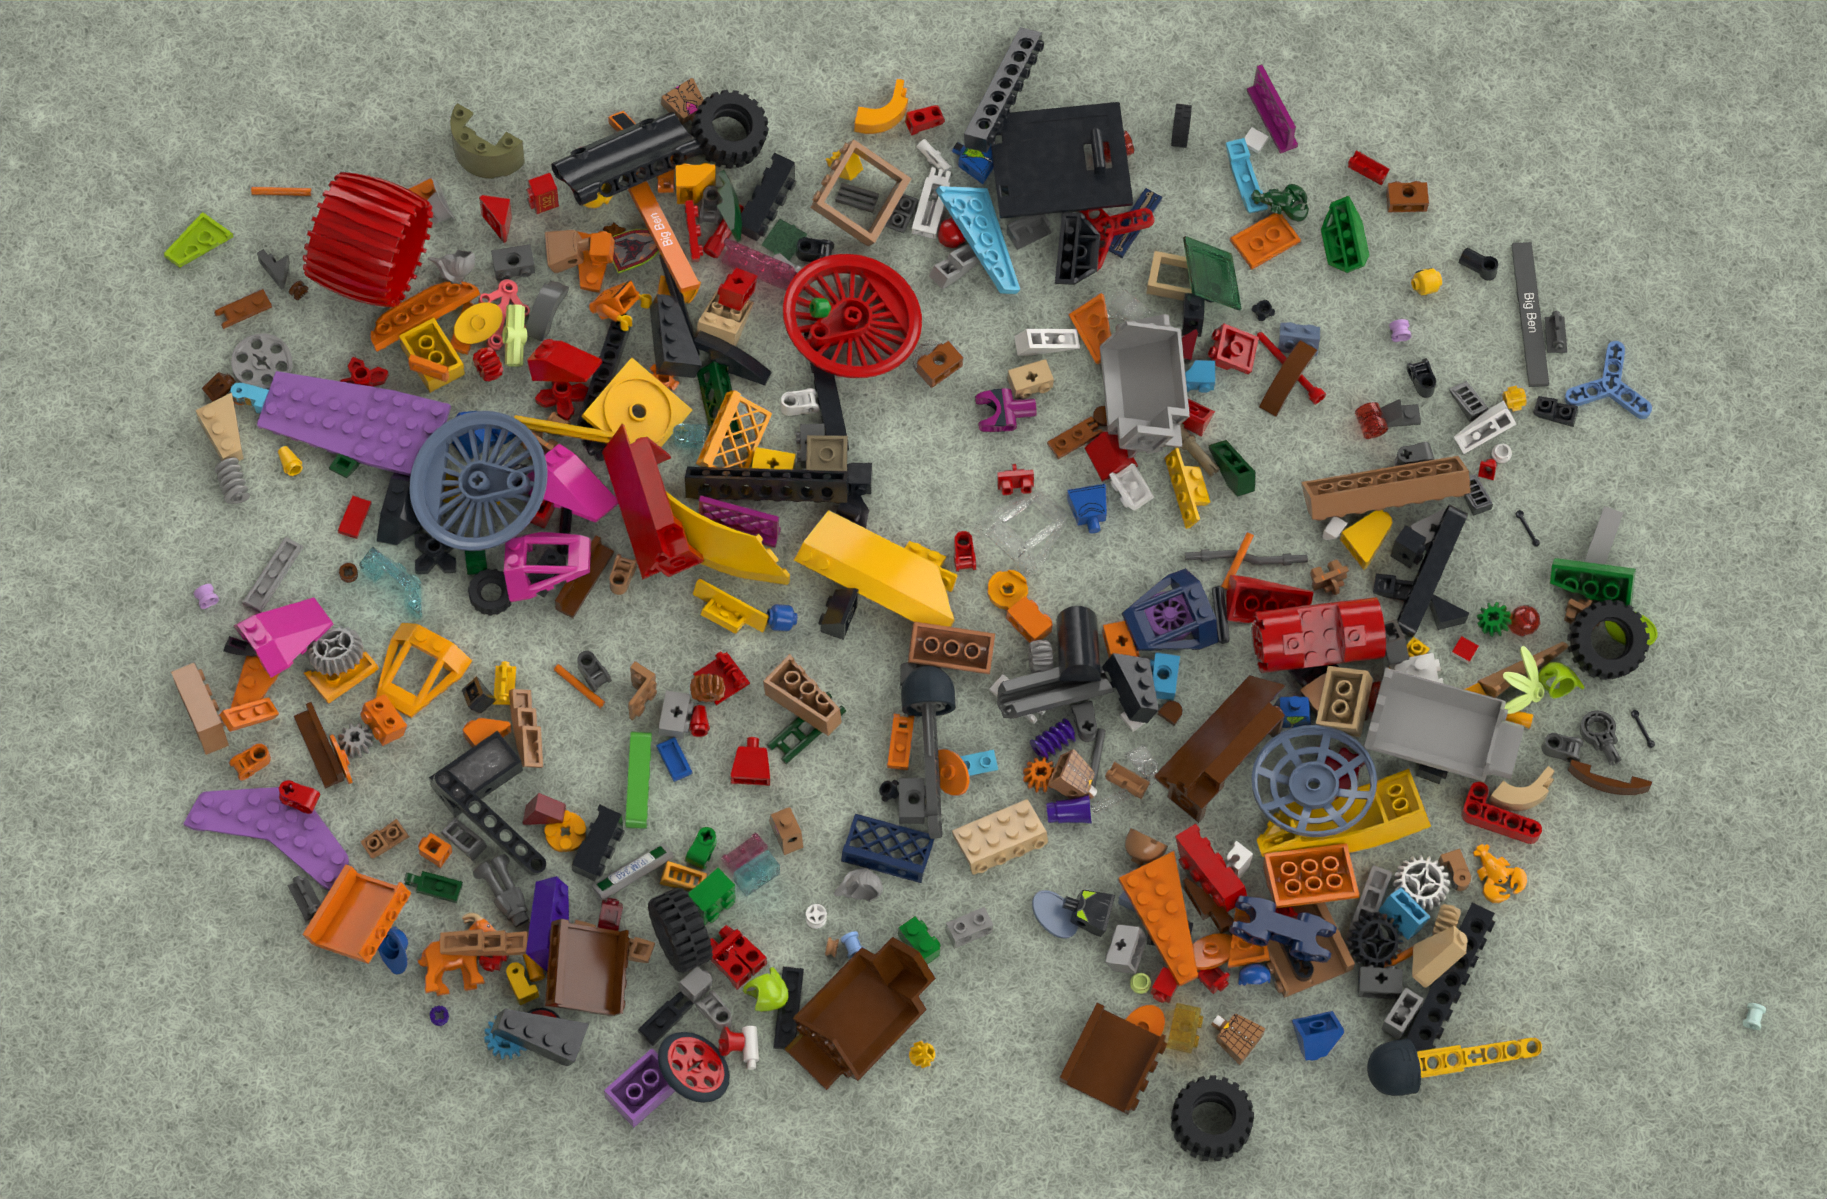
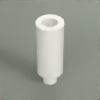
[742,1026,759,1070]

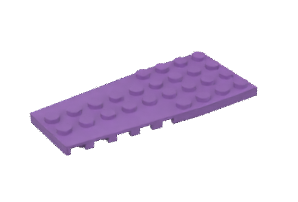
[257,371,451,476]

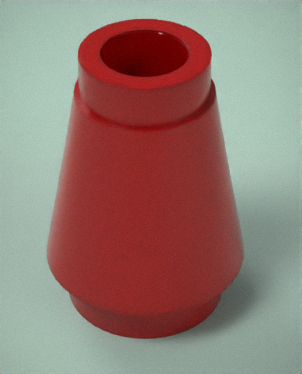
[689,705,710,737]

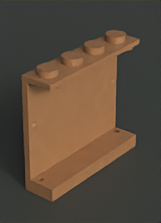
[1265,902,1355,998]

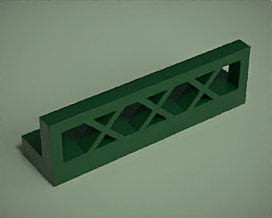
[697,362,742,439]

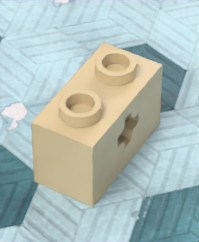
[1007,359,1054,399]

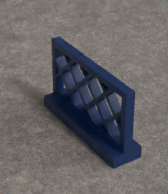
[841,814,935,883]

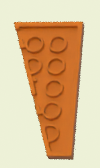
[1118,851,1198,987]

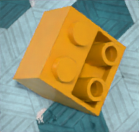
[676,163,716,204]

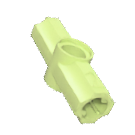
[502,304,527,367]

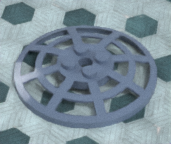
[1251,725,1377,837]

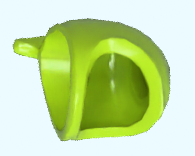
[1538,662,1585,699]
[742,967,788,1012]

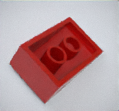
[527,339,602,382]

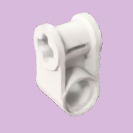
[780,388,820,416]

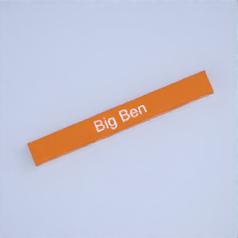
[628,172,700,293]

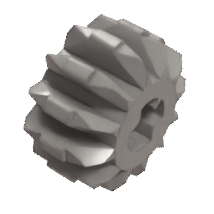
[1028,640,1054,673]
[338,723,373,758]

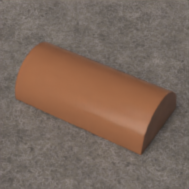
[908,622,995,674]

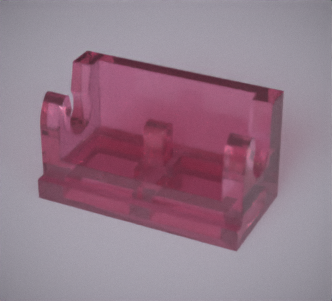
[721,832,768,877]

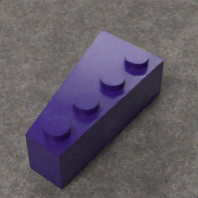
[526,876,569,972]

